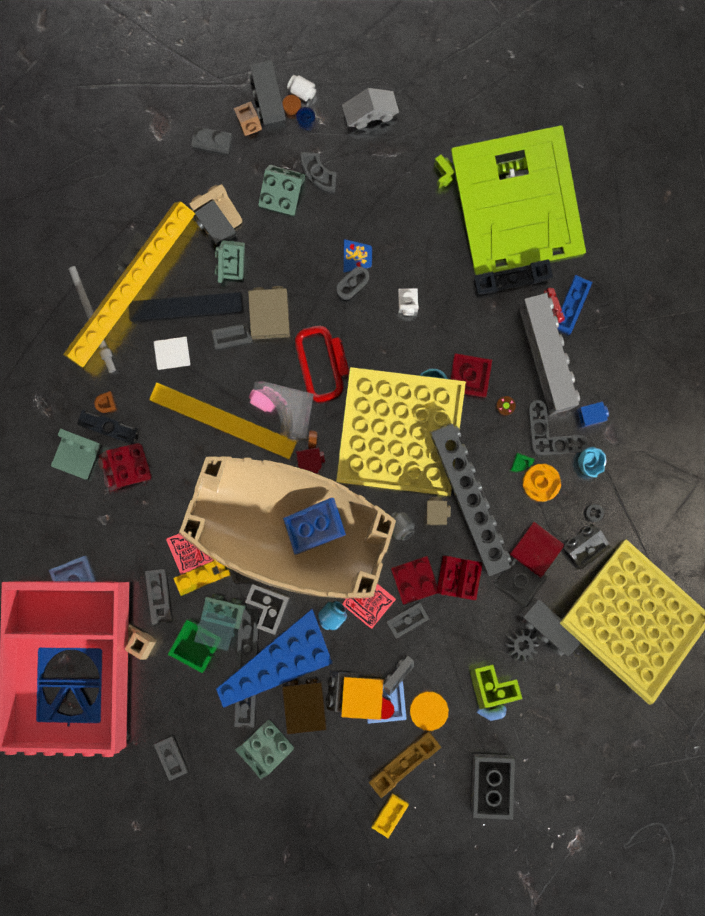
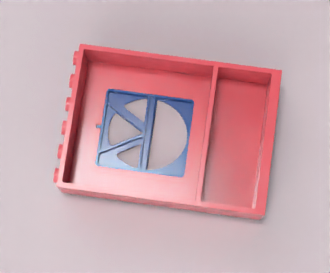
[0,581,129,757]

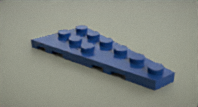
[216,609,333,708]

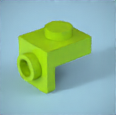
[434,155,455,188]

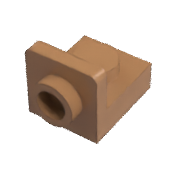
[234,102,262,136]

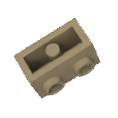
[425,497,451,525]

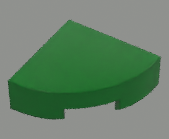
[510,453,535,472]

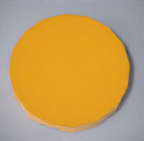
[523,464,561,502]
[410,691,449,731]

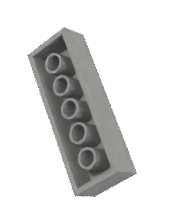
[519,293,580,415]

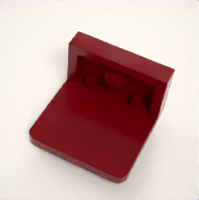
[98,443,151,492]

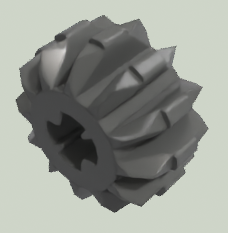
[506,628,539,662]

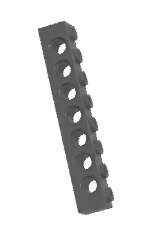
[429,423,511,576]

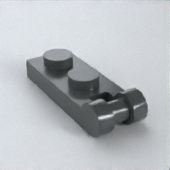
[145,569,172,625]

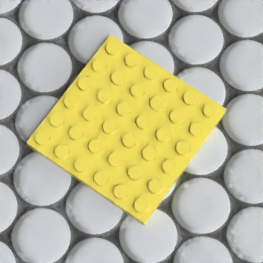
[336,367,466,496]
[560,539,705,705]

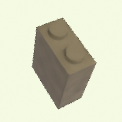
[248,286,290,339]

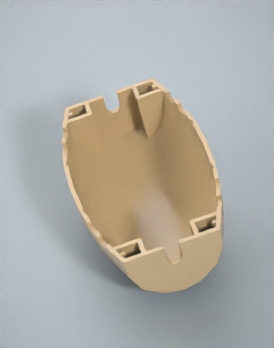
[179,457,396,599]

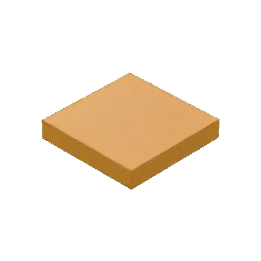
[341,677,383,720]

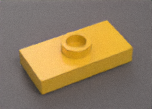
[371,793,409,838]

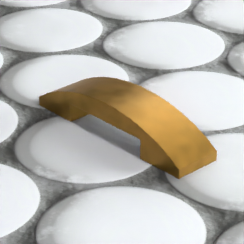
[369,732,441,798]

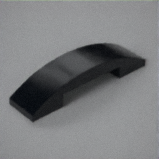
[474,259,553,294]

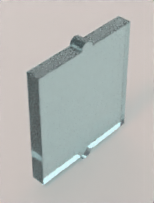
[194,610,237,651]

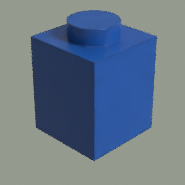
[577,402,609,428]

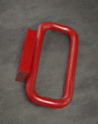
[295,325,350,402]

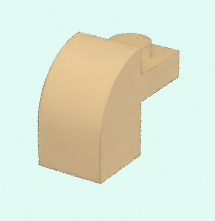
[125,624,156,660]

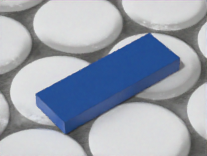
[557,275,593,335]

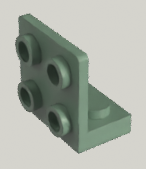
[258,165,306,215]
[51,429,101,479]
[235,720,294,779]

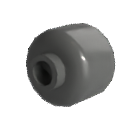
[390,512,415,541]

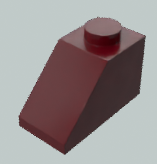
[296,448,325,474]

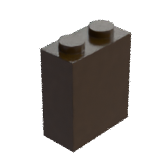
[282,678,327,734]

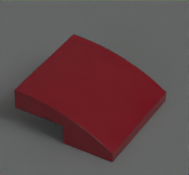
[510,522,564,578]
[437,555,482,600]

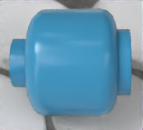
[318,601,347,630]

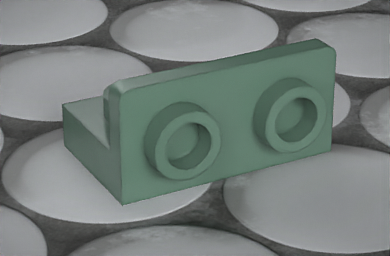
[201,594,247,629]

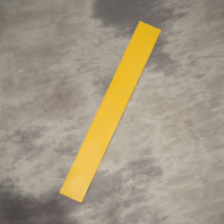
[149,383,297,460]

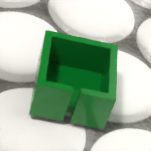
[168,618,224,673]

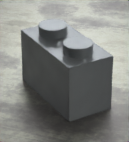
[195,200,237,247]

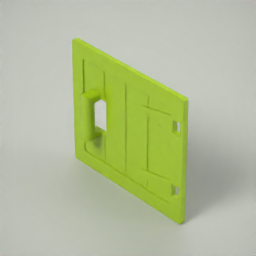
[451,126,586,275]

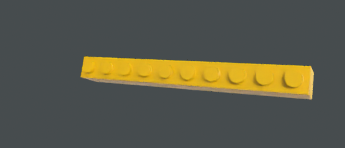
[63,201,195,367]

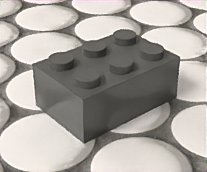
[518,598,581,657]
[471,753,515,820]

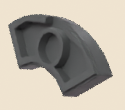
[300,152,336,193]

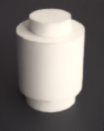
[287,75,316,101]

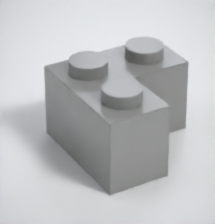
[342,88,399,129]
[245,583,290,635]

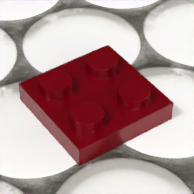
[450,353,492,398]
[391,556,438,605]

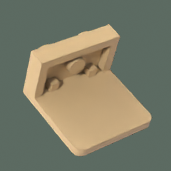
[189,184,242,234]

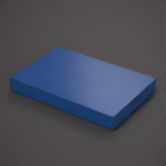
[283,498,346,555]

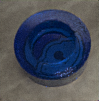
[296,107,315,128]

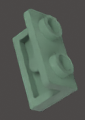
[215,240,245,283]

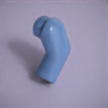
[476,704,507,721]

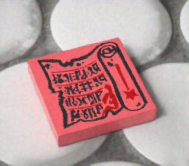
[166,534,214,575]
[342,584,396,629]

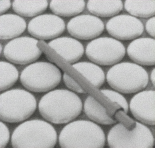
[68,266,116,373]

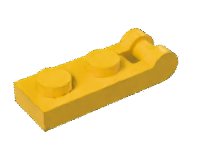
[173,560,231,596]

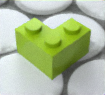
[470,665,522,710]

